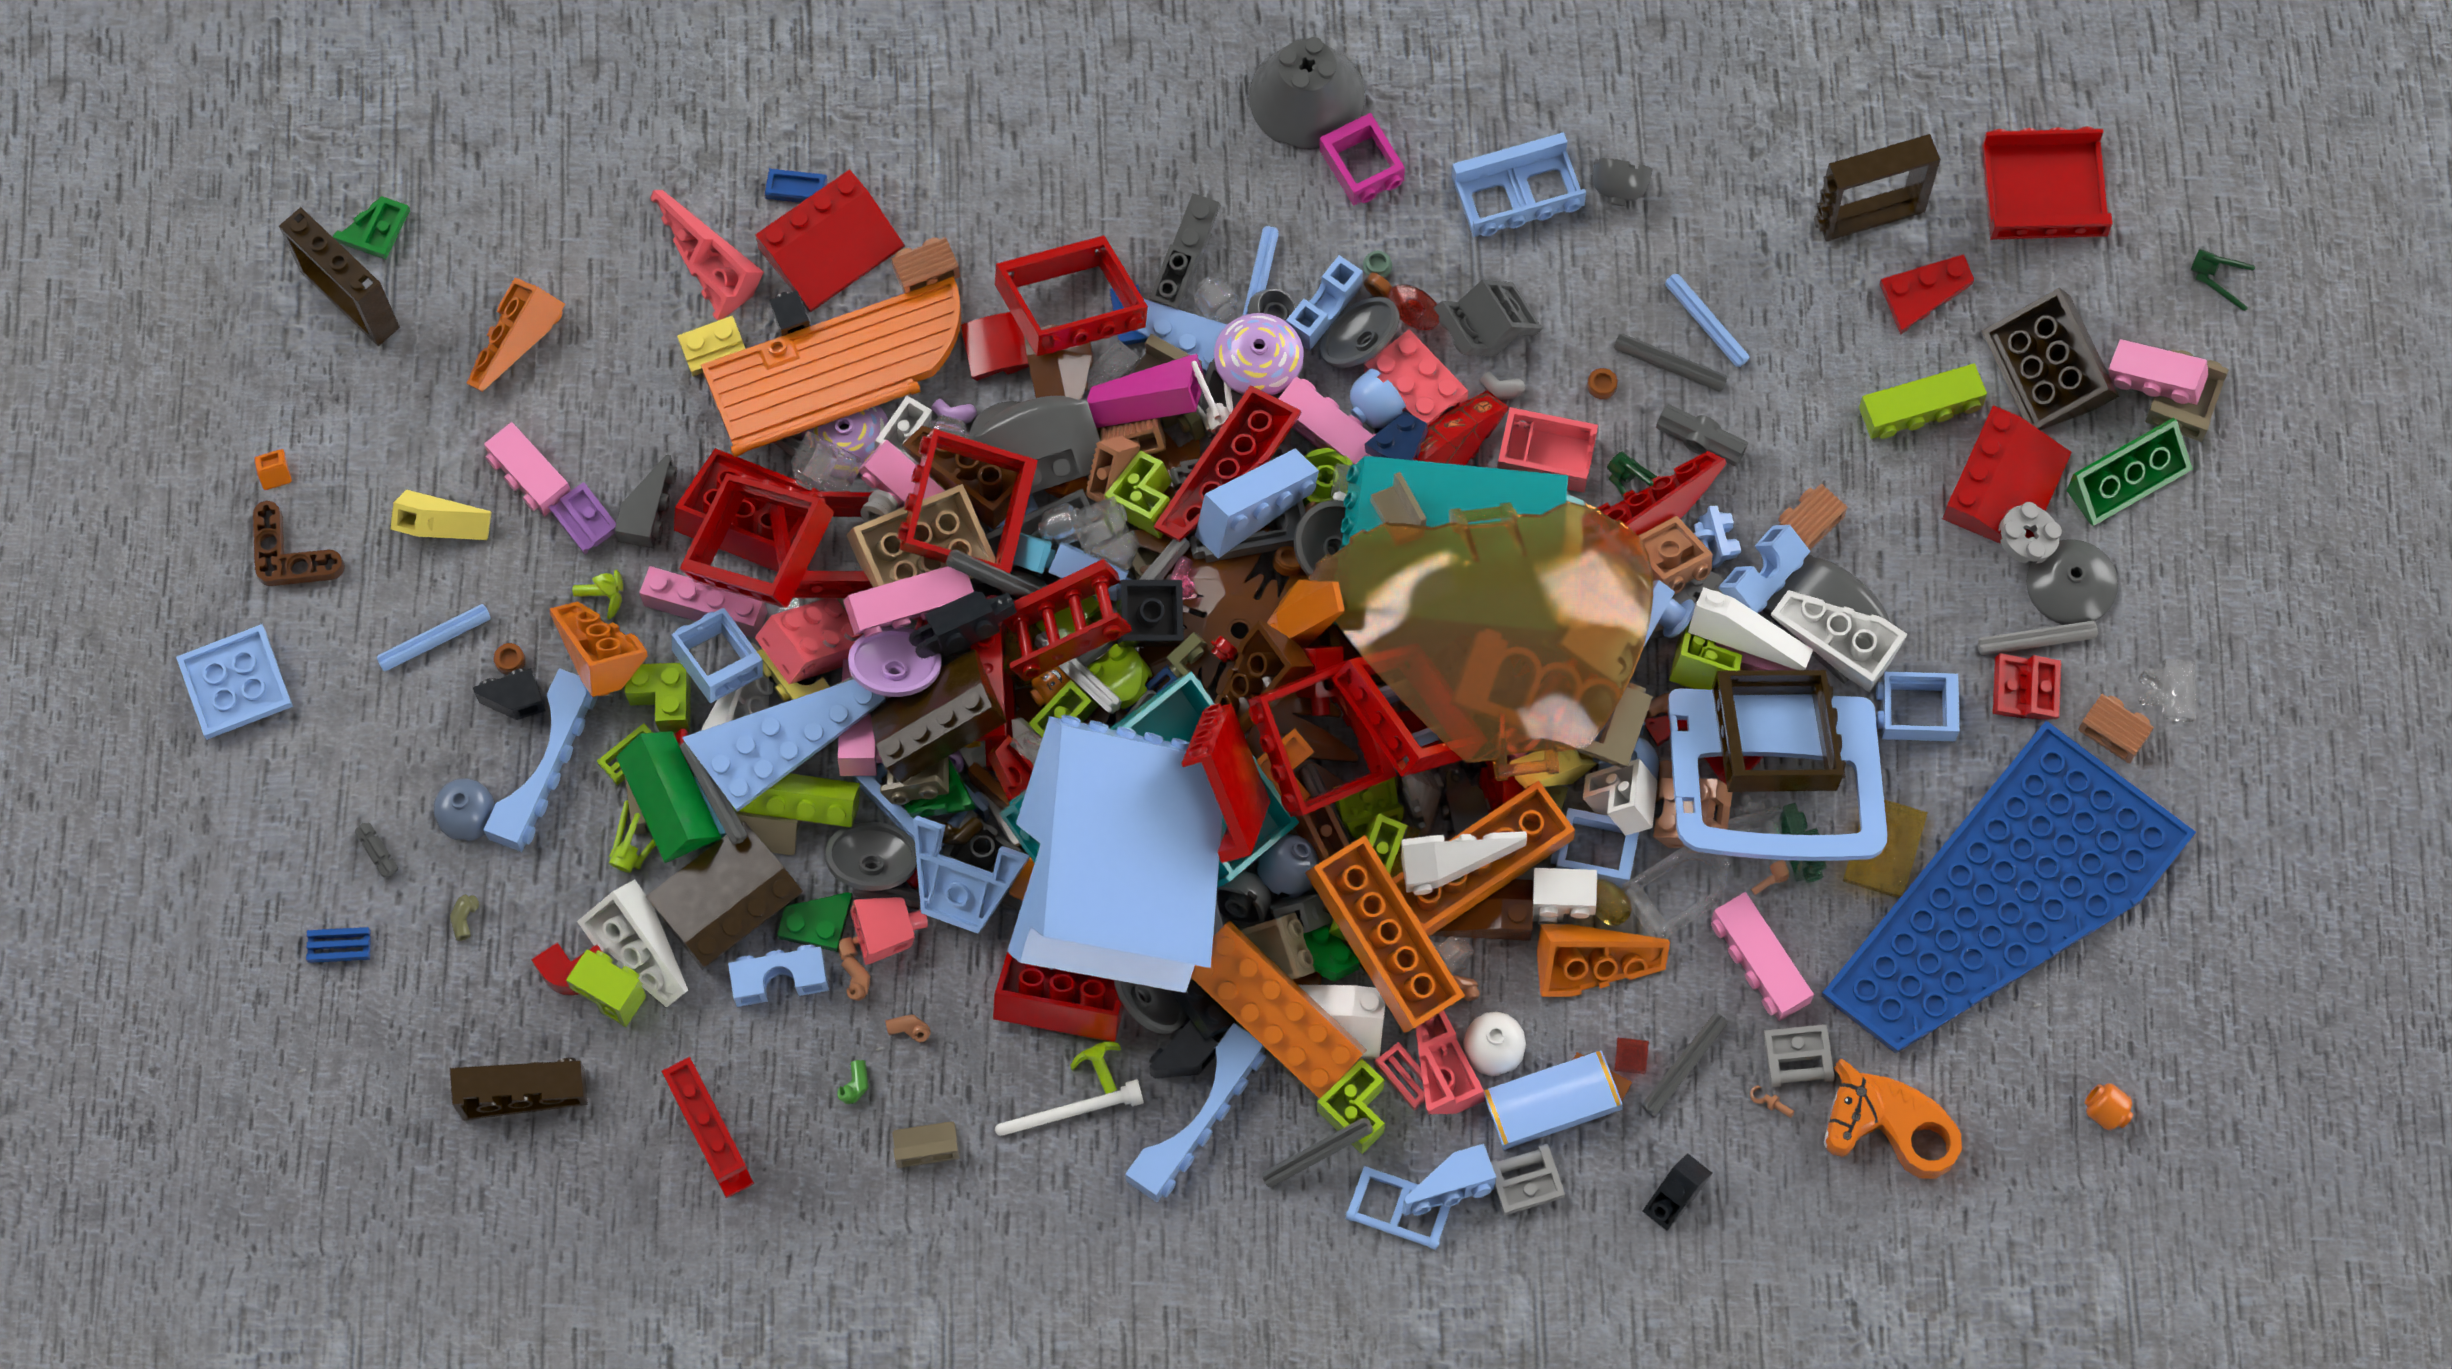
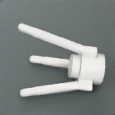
[1191,361,1233,434]

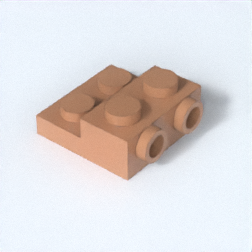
[1627,516,1713,594]

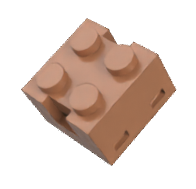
[1653,778,1733,848]

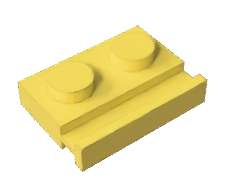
[677,315,746,376]

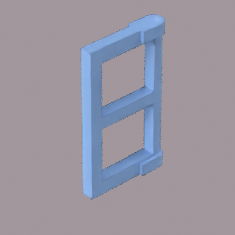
[1346,1166,1451,1250]

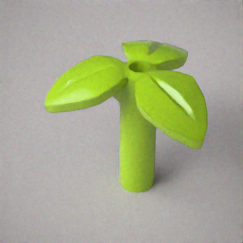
[572,569,624,619]
[1070,1041,1121,1094]

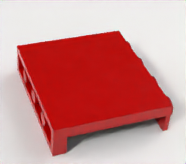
[1982,126,2113,240]
[1181,703,1271,863]

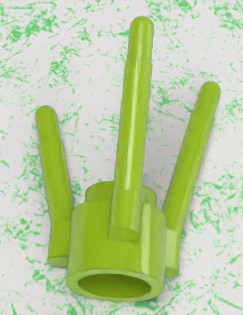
[609,800,656,873]

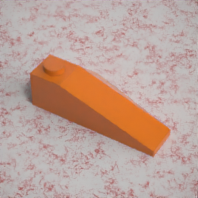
[467,278,565,392]
[1267,580,1345,647]
[549,601,648,697]
[1537,924,1670,997]

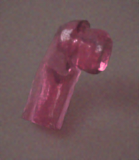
[1170,556,1195,598]

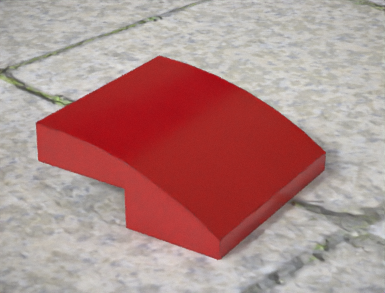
[961,312,1029,381]
[1993,653,2061,719]

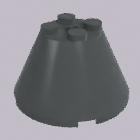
[1249,37,1365,149]

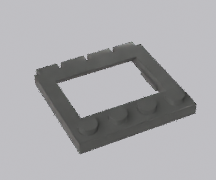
[1170,443,1306,563]

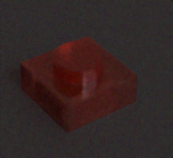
[1614,1037,1649,1074]

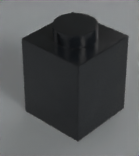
[769,290,810,336]

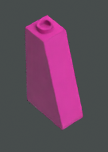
[1087,354,1205,428]

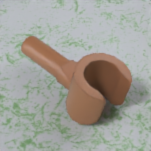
[1751,860,1789,895]
[838,936,859,960]

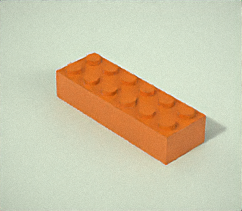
[1392,781,1575,937]
[1305,835,1465,1033]
[1191,921,1367,1099]

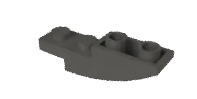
[1149,193,1221,309]

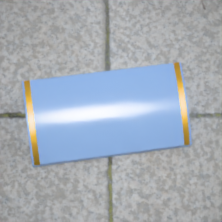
[1484,1050,1623,1150]

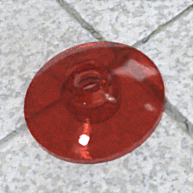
[1387,284,1440,331]

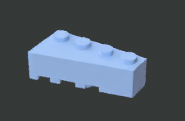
[1195,448,1319,558]

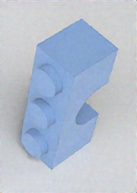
[1286,255,1363,351]
[1718,525,1811,613]
[728,945,829,1007]

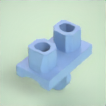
[1694,506,1741,568]

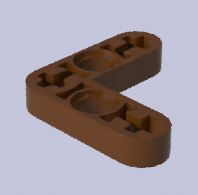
[253,501,345,586]

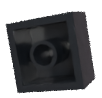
[1116,580,1184,647]

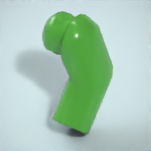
[837,1060,869,1104]

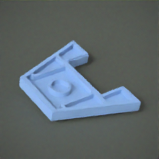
[913,815,1030,934]

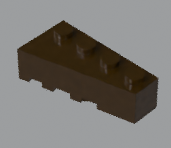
[450,1058,588,1121]

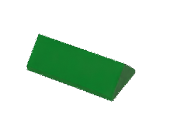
[2066,417,2193,526]
[616,731,721,863]

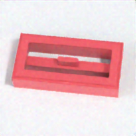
[1374,1042,1425,1111]

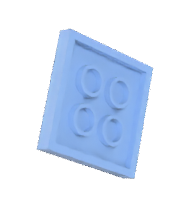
[176,624,293,740]

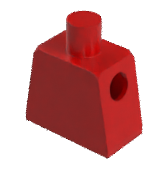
[1296,646,1344,716]

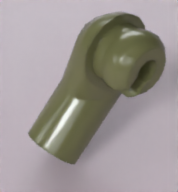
[450,894,479,941]

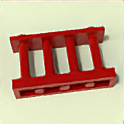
[1002,559,1132,682]
[971,626,1016,772]
[661,1056,754,1198]

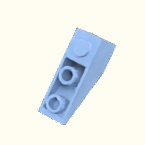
[1402,1144,1496,1216]

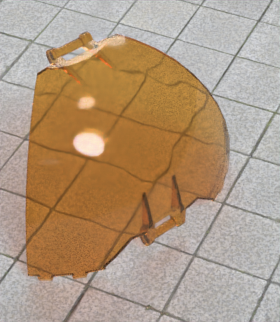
[1308,501,1653,781]

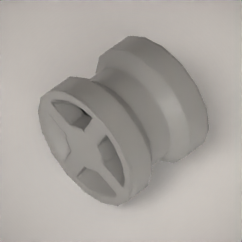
[860,490,898,522]

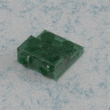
[1778,803,1827,883]

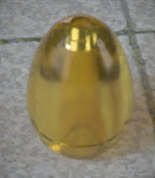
[1595,879,1632,926]

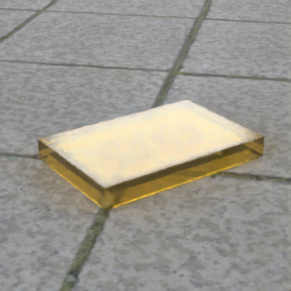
[1843,799,1928,899]

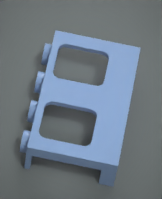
[1452,132,1586,237]

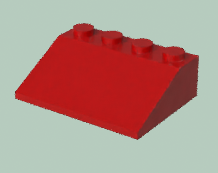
[755,169,905,313]
[1942,405,2072,544]
[674,448,823,572]
[993,934,1124,1042]

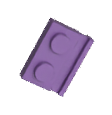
[549,482,616,555]

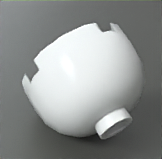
[1463,1012,1526,1076]

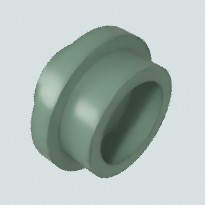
[1363,251,1392,278]

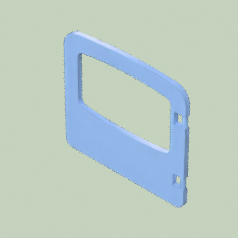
[1667,688,1888,861]

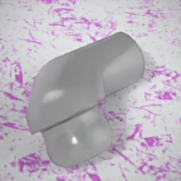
[1479,371,1525,400]

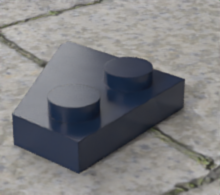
[1364,411,1428,460]

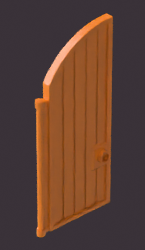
[700,276,961,458]

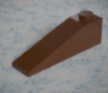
[1431,879,1533,941]

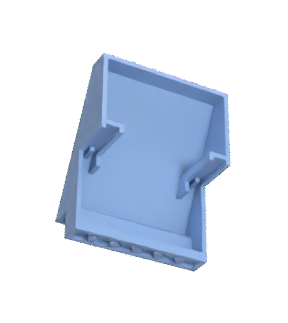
[1007,715,1223,993]

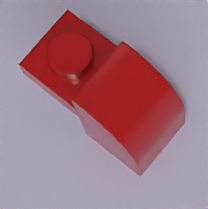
[531,942,602,995]

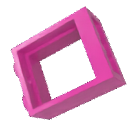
[1319,112,1405,206]

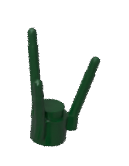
[2191,249,2255,311]
[1607,451,1658,499]

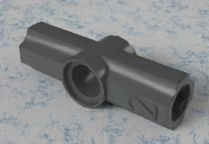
[1656,404,1748,467]

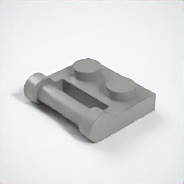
[1763,1024,1834,1088]
[1490,1144,1565,1216]

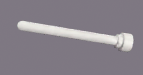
[995,1079,1144,1136]

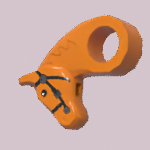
[1824,1058,1962,1179]

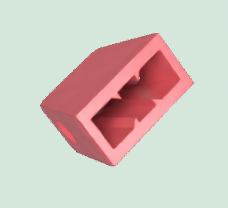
[850,897,928,965]

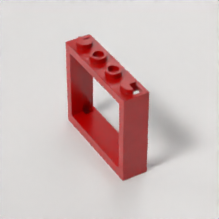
[995,235,1148,357]
[897,428,1038,574]
[679,473,834,609]
[769,490,874,598]
[1332,643,1487,777]
[1248,660,1397,817]

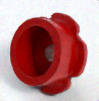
[1211,635,1238,663]

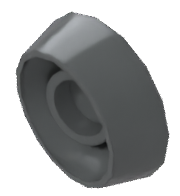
[1247,289,1296,321]

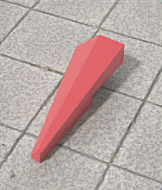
[650,190,764,320]
[1415,1010,1485,1114]

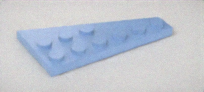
[682,679,886,812]

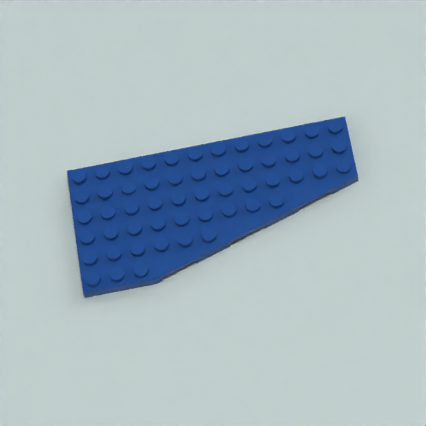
[1821,721,2196,1054]

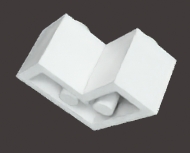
[874,396,932,477]
[1583,758,1658,836]
[1533,868,1597,925]

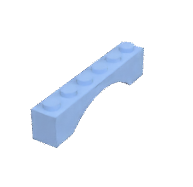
[484,668,598,852]
[1125,1023,1266,1202]

